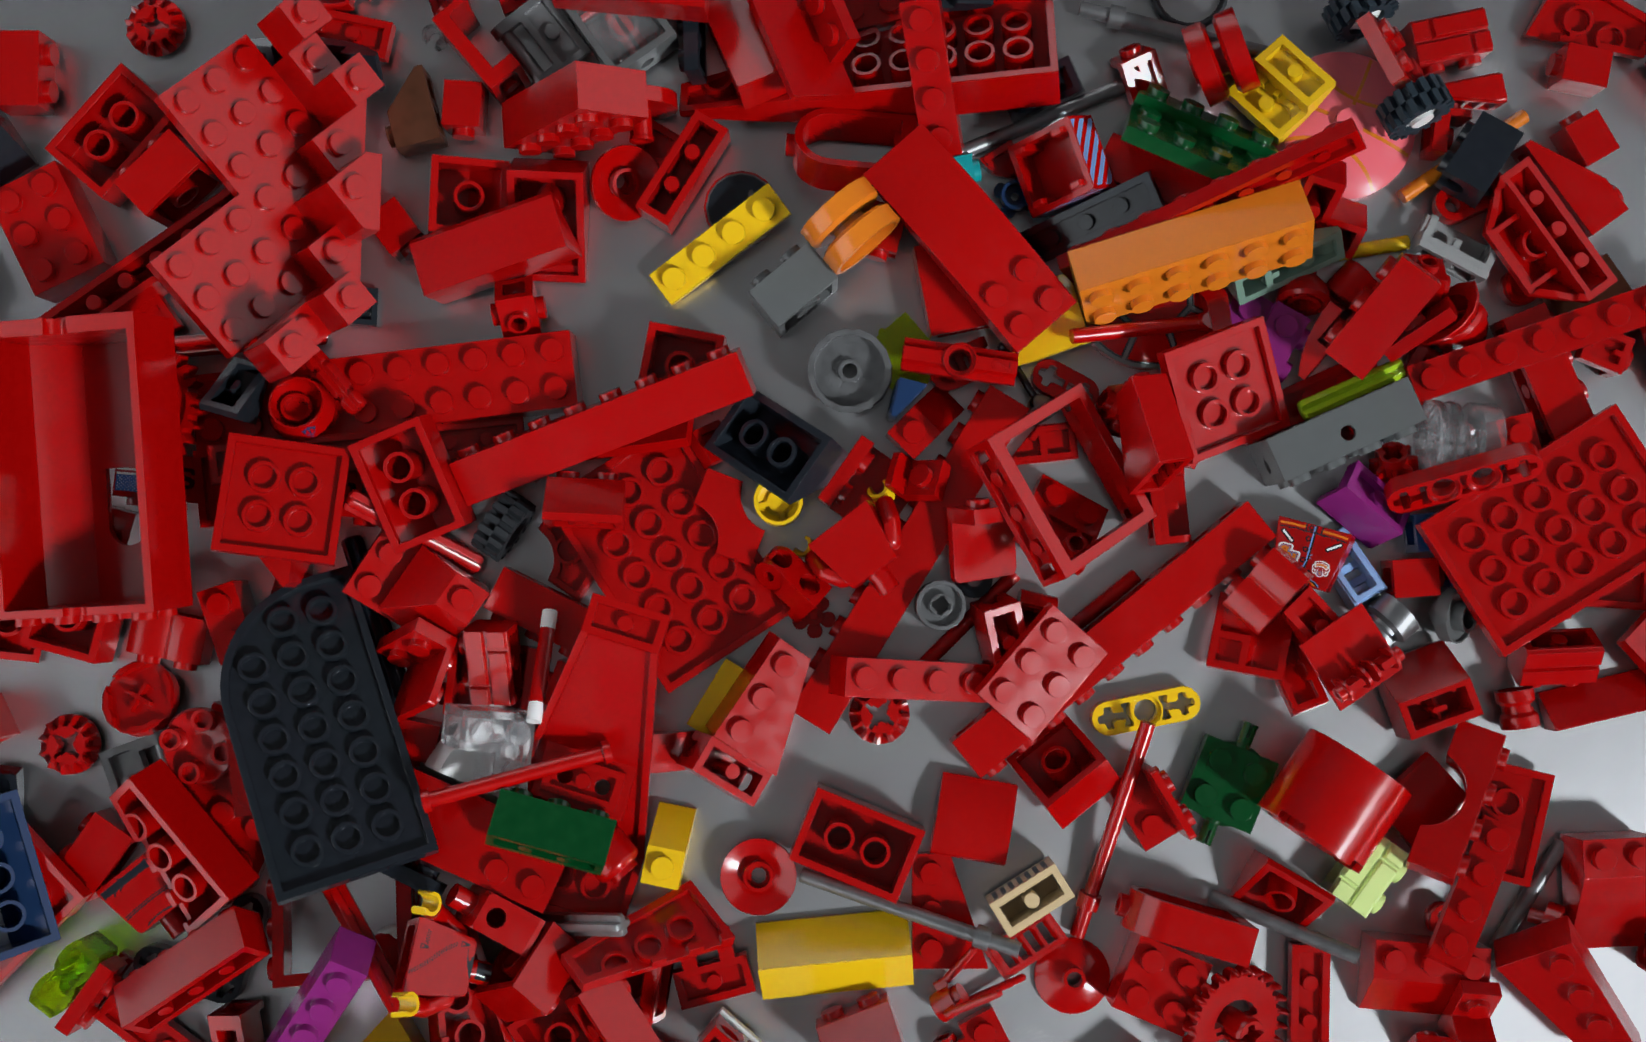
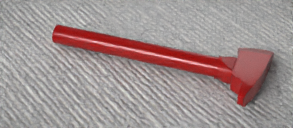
[1069,288,1232,344]

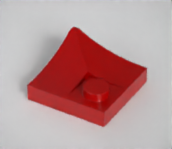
[1206,592,1293,682]

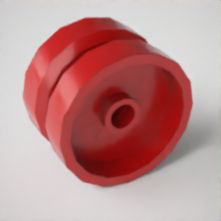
[1181,7,1262,107]

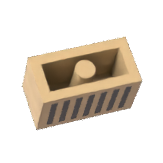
[985,856,1075,938]

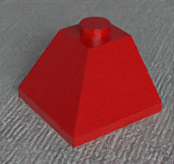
[378,545,490,637]

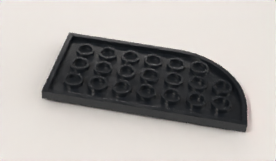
[220,566,439,906]

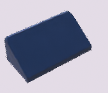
[886,377,928,422]

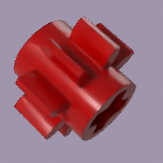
[1369,441,1419,484]

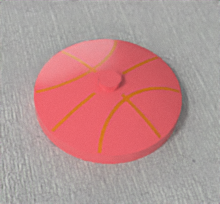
[1272,52,1415,201]

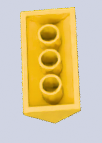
[756,910,914,1000]

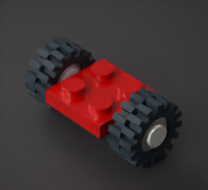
[1322,0,1455,141]

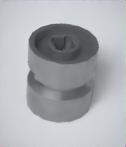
[914,581,966,630]
[1367,592,1419,648]

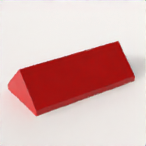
[409,191,582,304]

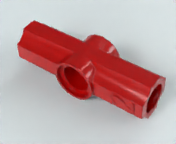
[900,337,1019,387]

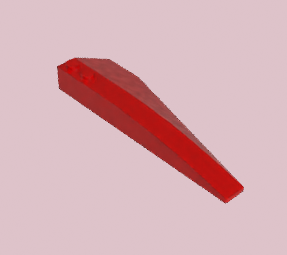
[679,0,1061,122]

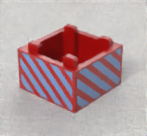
[1007,115,1117,219]

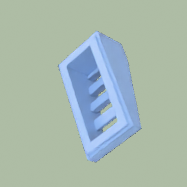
[1334,526,1388,610]

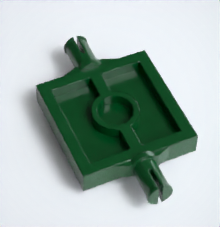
[1178,721,1279,846]

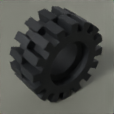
[471,489,537,562]

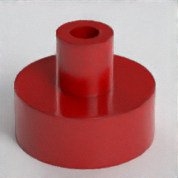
[1527,901,1567,925]

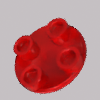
[159,707,230,785]

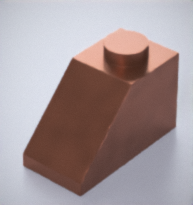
[385,64,449,158]

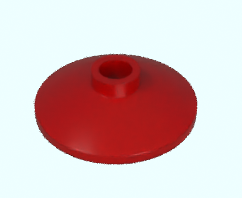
[590,145,659,221]
[720,838,797,915]
[1034,937,1110,1014]

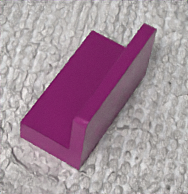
[1317,460,1411,548]

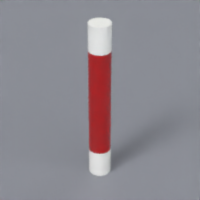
[526,609,558,724]

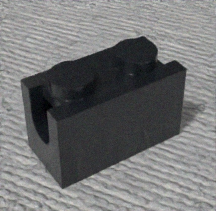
[1435,111,1524,209]

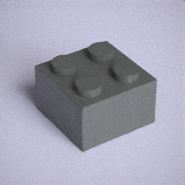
[749,242,838,338]

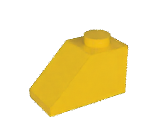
[640,801,697,890]

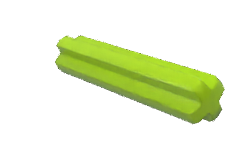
[1297,359,1406,420]

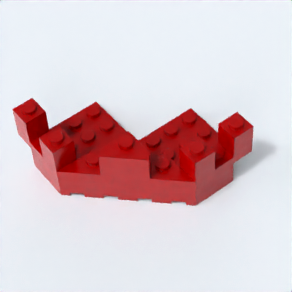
[145,0,384,383]

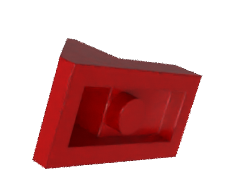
[1437,980,1503,1042]

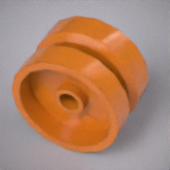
[800,177,901,275]

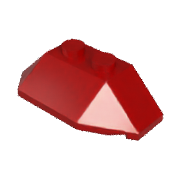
[1482,156,1618,303]

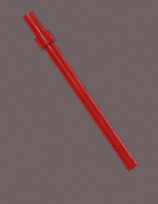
[1070,720,1156,939]

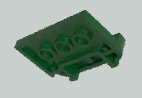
[1121,83,1278,179]

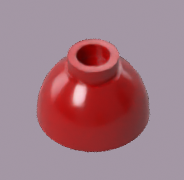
[1276,271,1331,316]

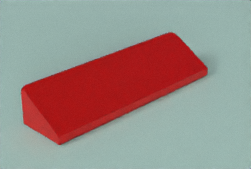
[1536,668,1646,731]

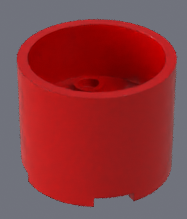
[1257,728,1412,874]

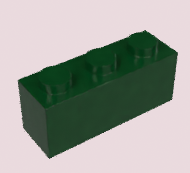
[485,787,617,875]

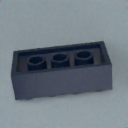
[0,789,61,961]

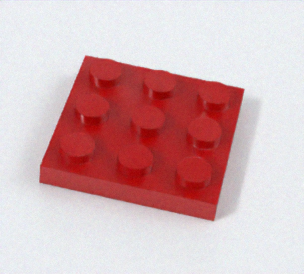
[1156,316,1291,464]
[210,432,351,567]

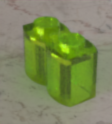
[29,931,118,1018]

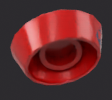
[267,376,336,441]

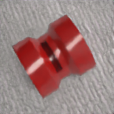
[1494,686,1540,730]

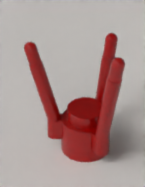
[929,946,1026,1022]

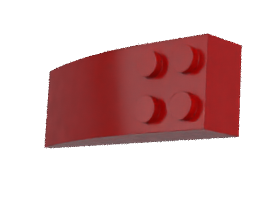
[862,123,1077,353]
[413,768,565,914]

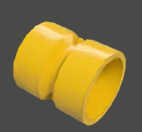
[753,485,804,527]

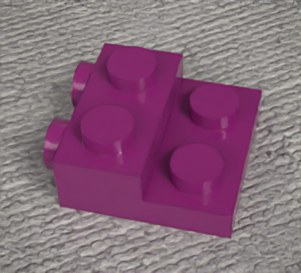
[1229,296,1311,383]

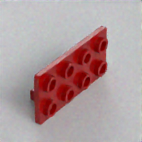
[747,0,861,101]

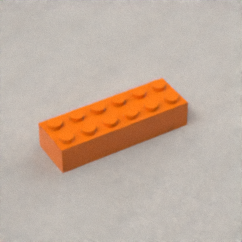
[1067,179,1315,326]

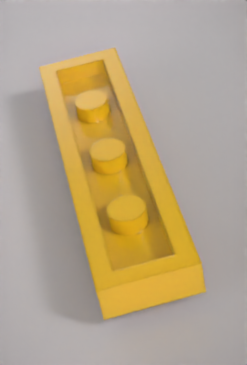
[649,183,792,305]

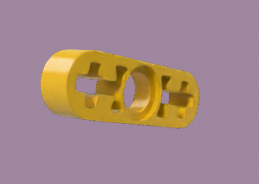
[1089,685,1200,736]

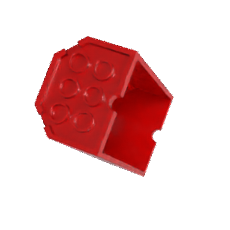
[0,311,193,627]

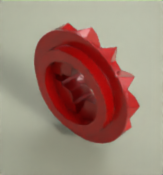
[124,0,187,57]
[849,697,910,745]
[38,714,102,775]

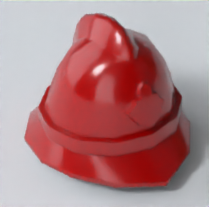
[1419,281,1488,353]

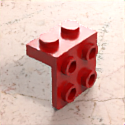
[947,498,1016,583]

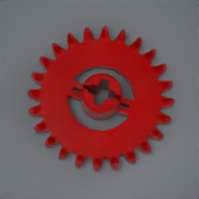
[1182,965,1290,1042]

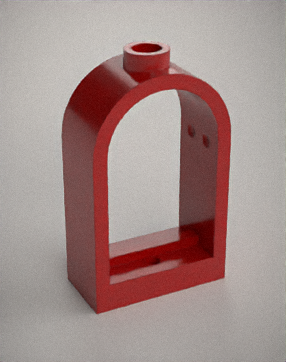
[785,108,918,192]
[1115,885,1259,968]

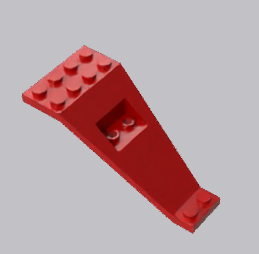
[485,593,671,917]

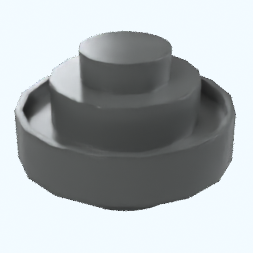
[1429,587,1476,644]

